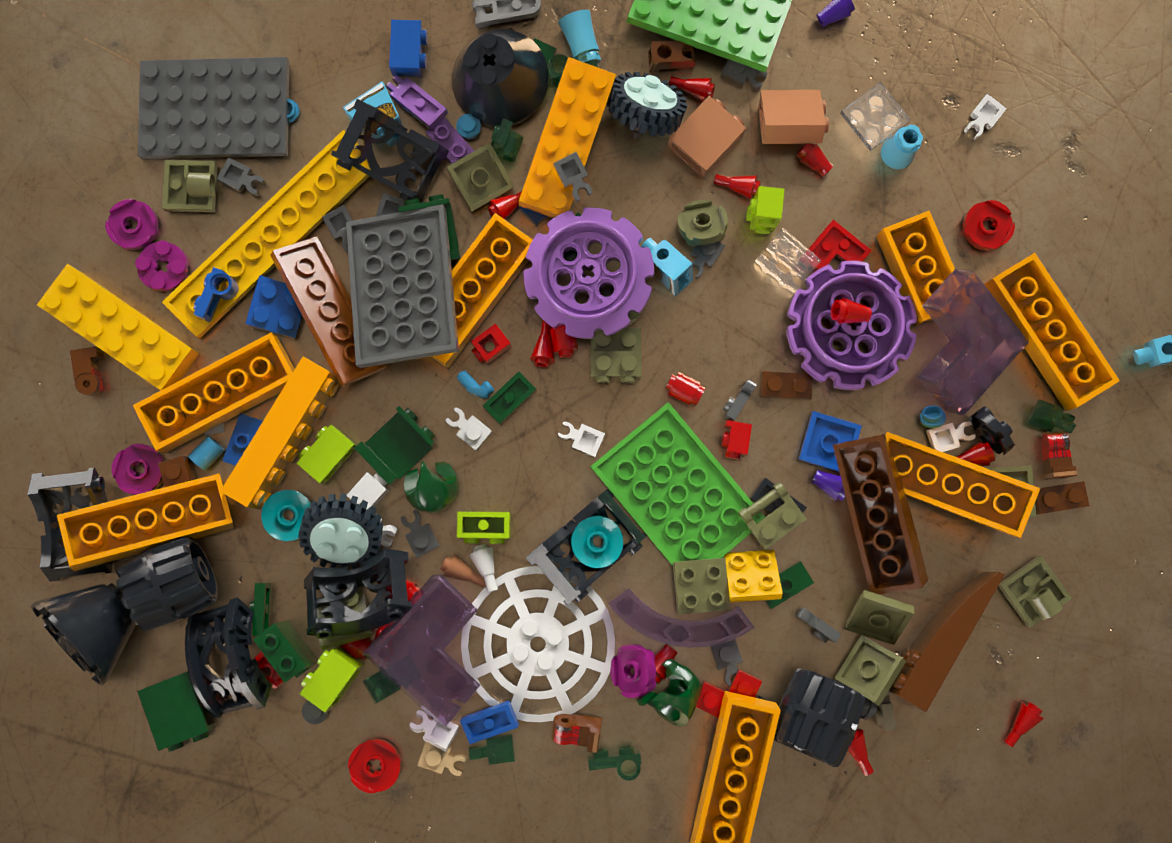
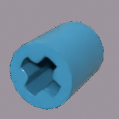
[188,435,225,471]

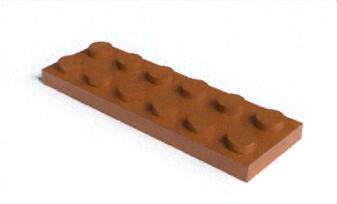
[270,237,387,387]

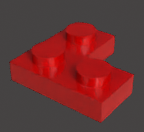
[801,219,872,271]
[696,669,762,718]

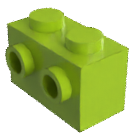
[746,186,784,234]
[297,424,357,485]
[457,512,511,544]

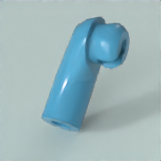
[457,370,494,399]

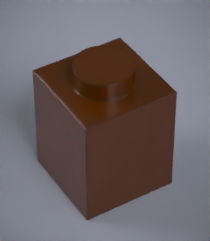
[158,456,198,487]

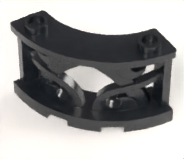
[330,99,449,203]
[27,467,116,582]
[526,489,647,605]
[304,548,412,639]
[185,597,272,719]

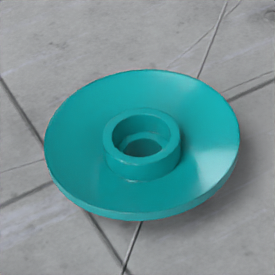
[261,490,311,541]
[571,516,623,568]

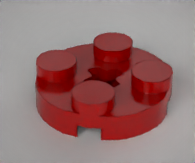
[962,200,1015,251]
[348,738,402,793]

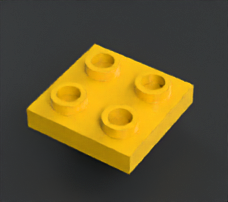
[723,550,783,603]

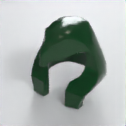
[404,461,459,513]
[637,659,702,727]

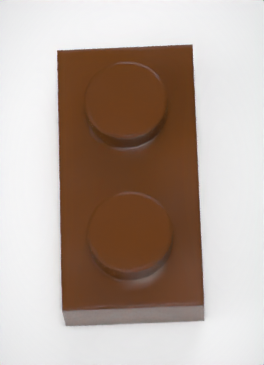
[760,371,813,400]
[1035,481,1089,514]

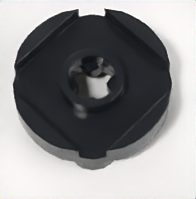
[969,406,1015,455]

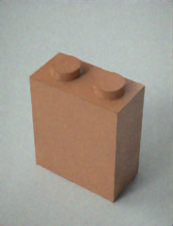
[758,90,829,144]
[667,96,746,178]

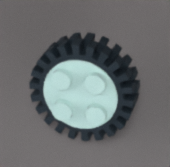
[607,72,687,140]
[298,494,383,570]

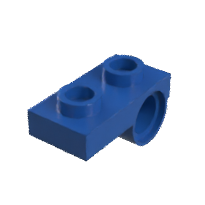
[194,267,239,322]

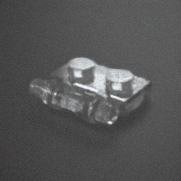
[755,228,821,293]

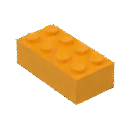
[876,211,970,327]

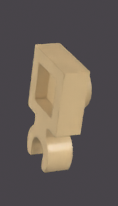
[417,742,467,776]

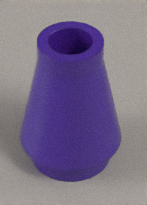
[816,0,855,27]
[811,470,845,501]

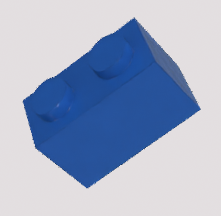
[389,20,428,77]

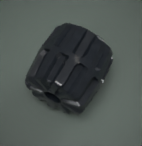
[116,537,218,631]
[774,669,865,767]

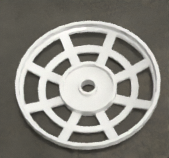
[461,566,615,722]

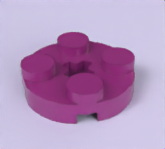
[105,199,159,251]
[135,240,189,292]
[111,444,166,495]
[610,644,656,698]

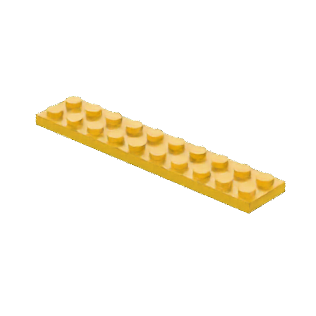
[162,130,379,339]

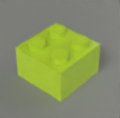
[299,647,366,713]

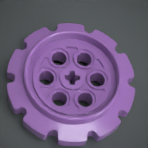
[524,208,654,339]
[786,261,917,390]

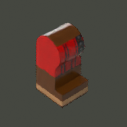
[648,41,696,72]
[70,346,105,397]
[1041,431,1077,480]
[551,714,602,753]

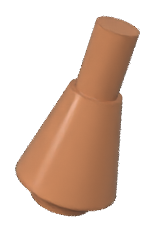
[440,553,485,588]

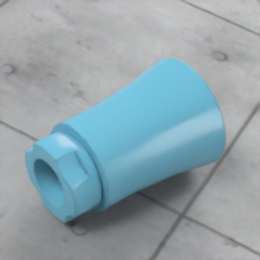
[558,10,601,66]
[881,124,923,169]

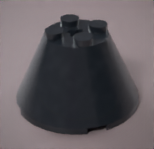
[452,29,549,127]
[31,583,136,686]

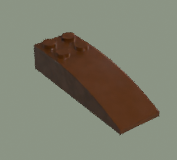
[833,434,928,595]
[889,571,1005,712]

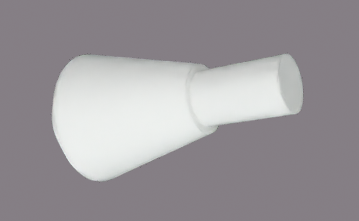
[469,544,498,593]

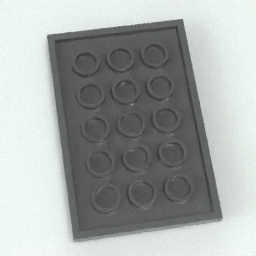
[138,57,289,159]
[346,204,459,368]

